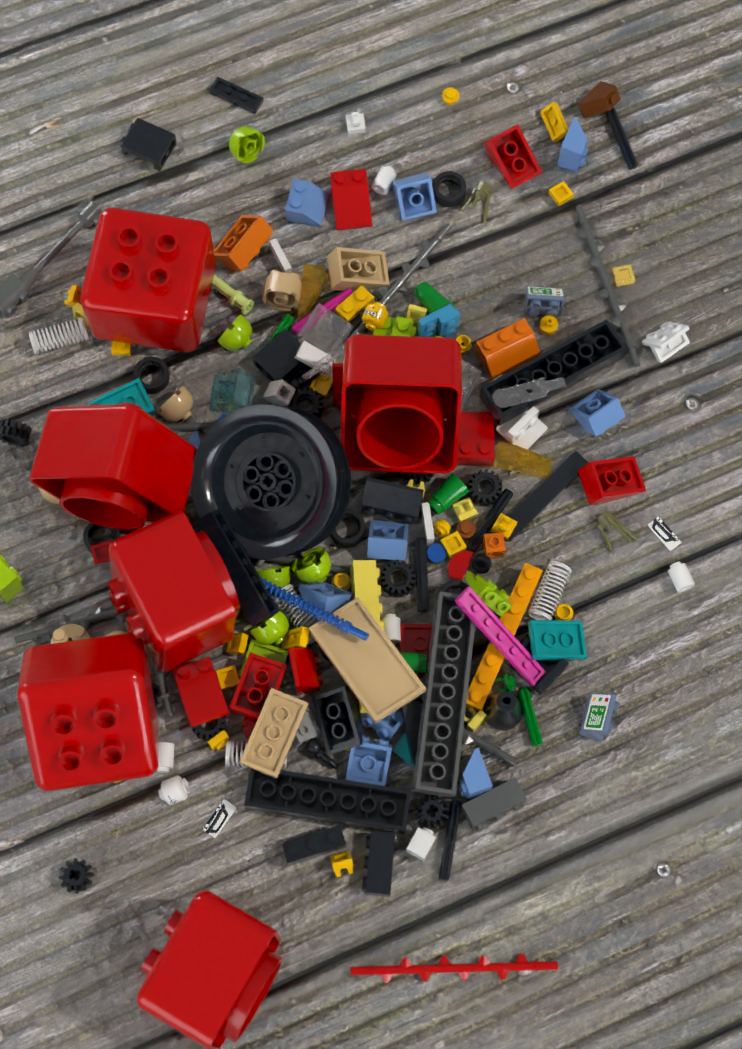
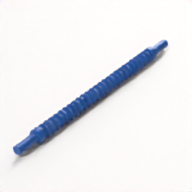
[260,577,369,641]

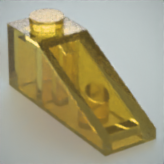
[298,264,329,321]
[493,441,552,478]

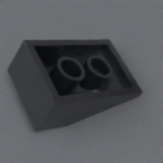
[312,686,363,755]

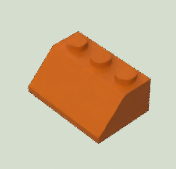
[214,215,274,271]
[475,318,541,380]

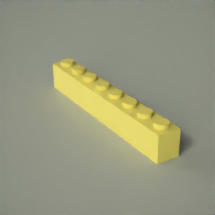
[350,560,384,713]

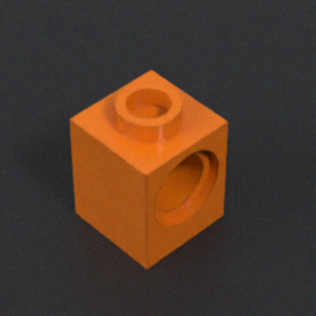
[483,532,506,559]

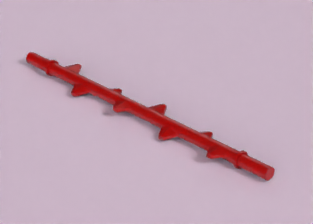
[351,954,558,983]

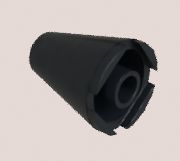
[483,691,523,731]

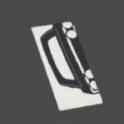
[648,516,682,551]
[202,799,237,838]

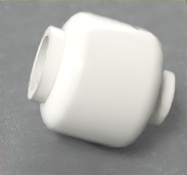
[158,775,190,805]

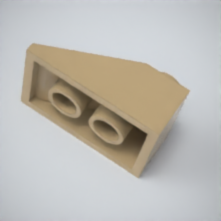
[327,247,390,291]

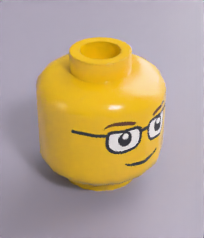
[362,302,389,331]

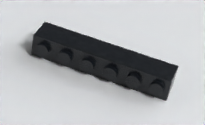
[194,508,279,626]

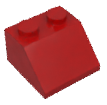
[288,648,323,696]

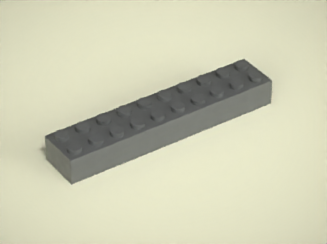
[412,591,475,798]

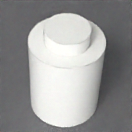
[371,166,397,195]
[668,561,695,593]
[381,614,401,644]
[157,742,174,773]

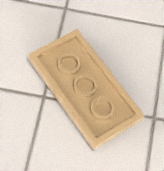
[239,688,309,778]

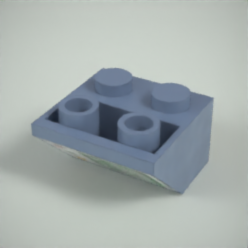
[524,286,565,317]
[579,693,619,741]

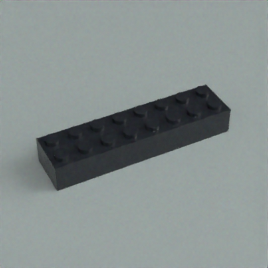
[479,319,627,426]
[244,768,412,834]

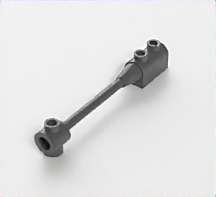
[0,201,102,317]

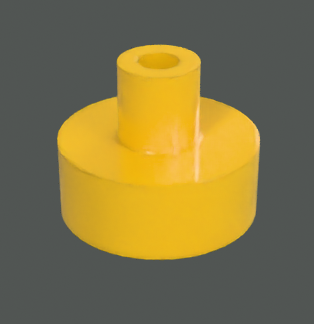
[539,316,558,335]

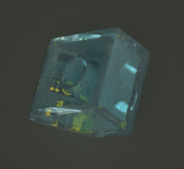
[209,368,256,413]

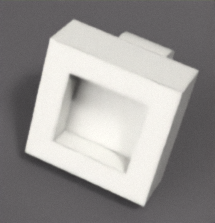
[346,112,366,134]

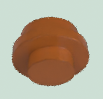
[457,520,476,539]

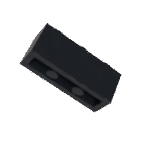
[282,825,346,867]
[362,831,395,897]

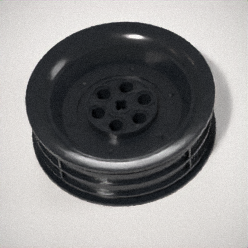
[191,404,351,559]

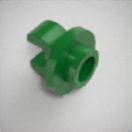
[495,672,517,692]

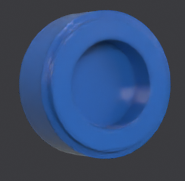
[427,544,446,564]

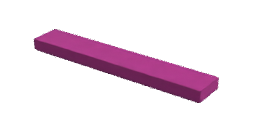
[454,587,546,686]

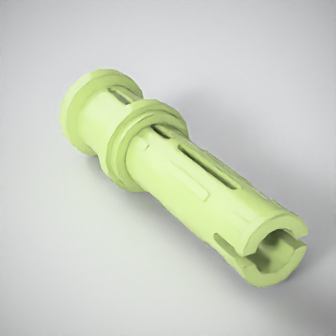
[212,274,254,315]

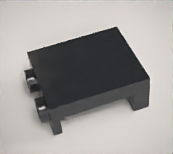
[120,117,177,171]
[252,329,303,382]
[506,634,569,695]

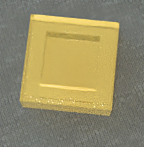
[612,264,636,287]

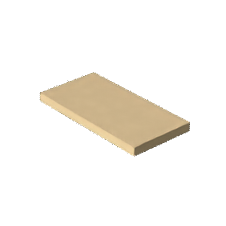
[309,597,426,723]

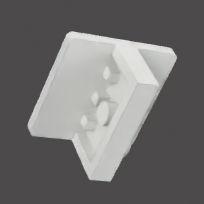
[642,322,690,363]
[496,406,548,454]

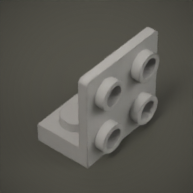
[289,697,322,752]

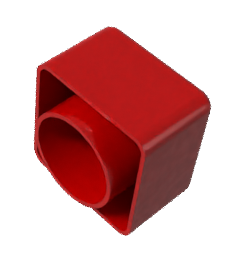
[80,207,216,352]
[341,334,462,474]
[29,403,197,530]
[107,510,239,672]
[17,633,159,791]
[136,890,284,1049]

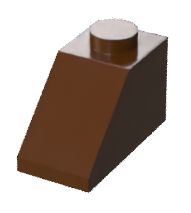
[578,81,621,118]

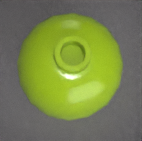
[229,126,265,164]
[217,314,252,351]
[292,547,331,584]
[256,566,291,596]
[249,608,289,645]

